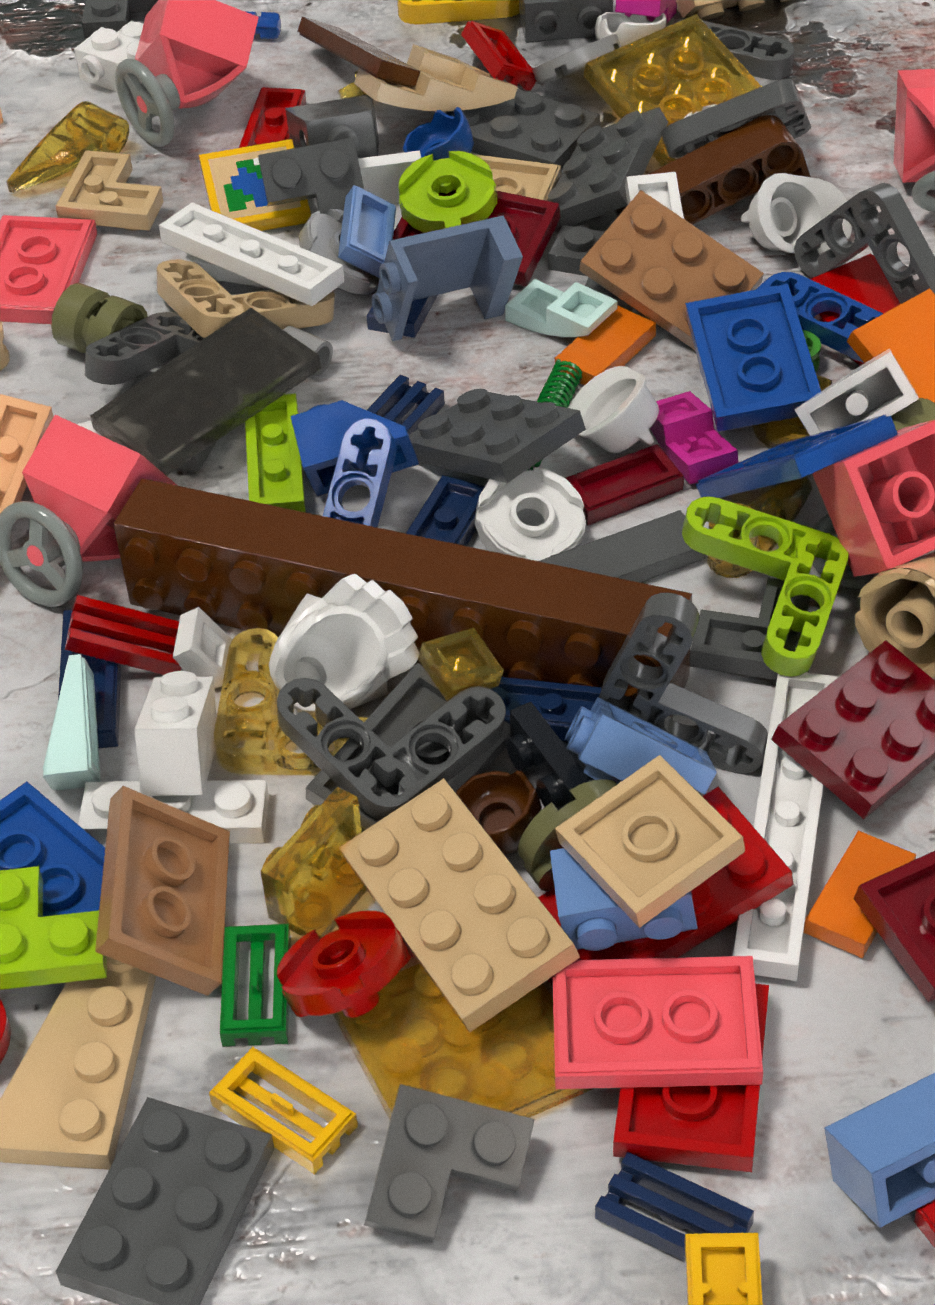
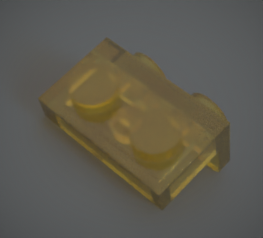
[260,787,367,939]

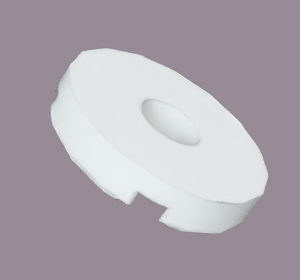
[475,467,586,561]

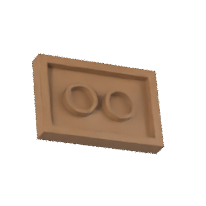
[579,190,764,350]
[95,786,230,996]

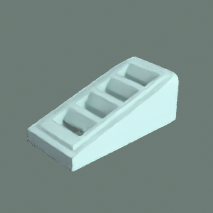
[43,654,101,790]

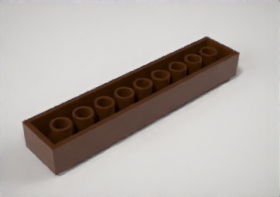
[113,478,692,719]

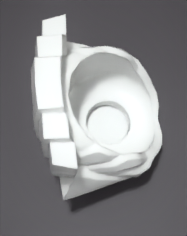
[269,573,420,717]

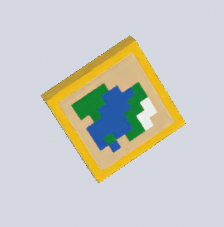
[199,139,311,231]

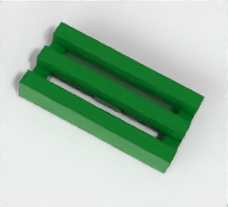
[220,924,291,1047]

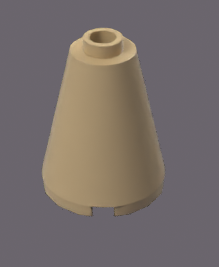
[855,551,935,678]

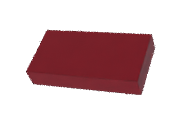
[566,444,684,526]

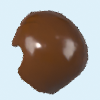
[455,770,542,856]

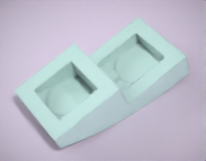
[505,279,618,337]

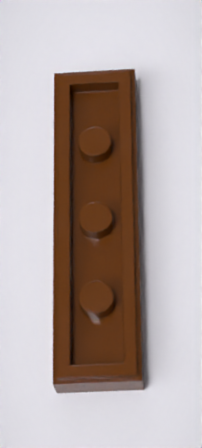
[297,17,420,88]

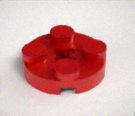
[277,910,411,1018]

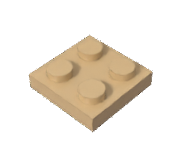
[555,755,745,928]

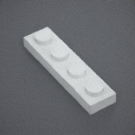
[159,203,344,306]

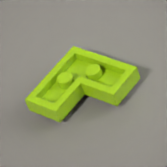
[0,866,107,990]

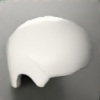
[595,12,667,61]

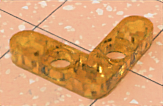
[214,628,367,776]

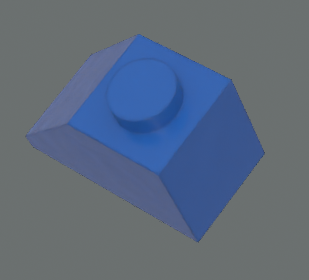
[291,400,419,496]

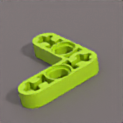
[682,496,848,677]

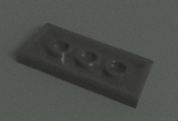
[90,308,321,476]

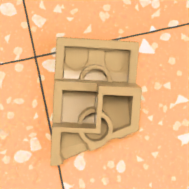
[354,44,518,111]

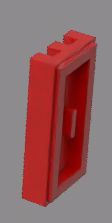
[461,21,536,91]
[65,595,182,675]

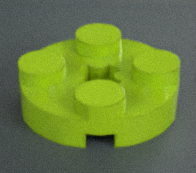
[398,151,498,233]

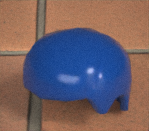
[403,107,474,161]

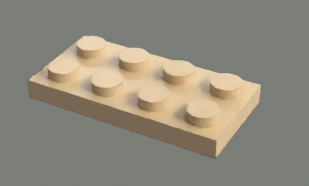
[339,778,580,1033]

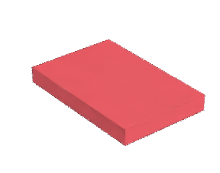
[0,215,97,324]
[552,956,763,1089]

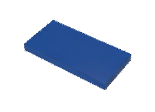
[696,414,898,498]

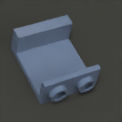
[372,215,523,341]

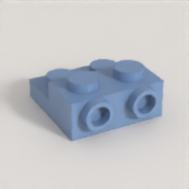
[565,697,717,794]

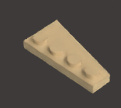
[0,957,156,1170]

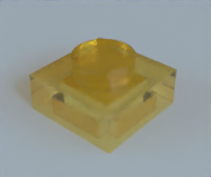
[418,627,504,702]

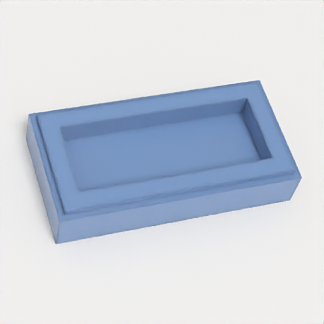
[338,185,396,278]

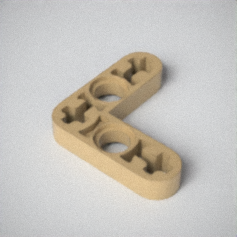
[157,259,335,341]

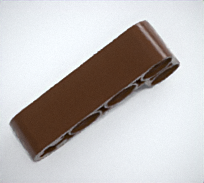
[614,115,811,225]

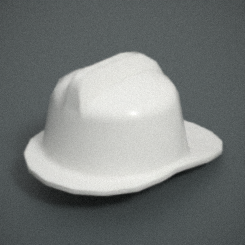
[741,173,852,255]
[568,366,660,454]

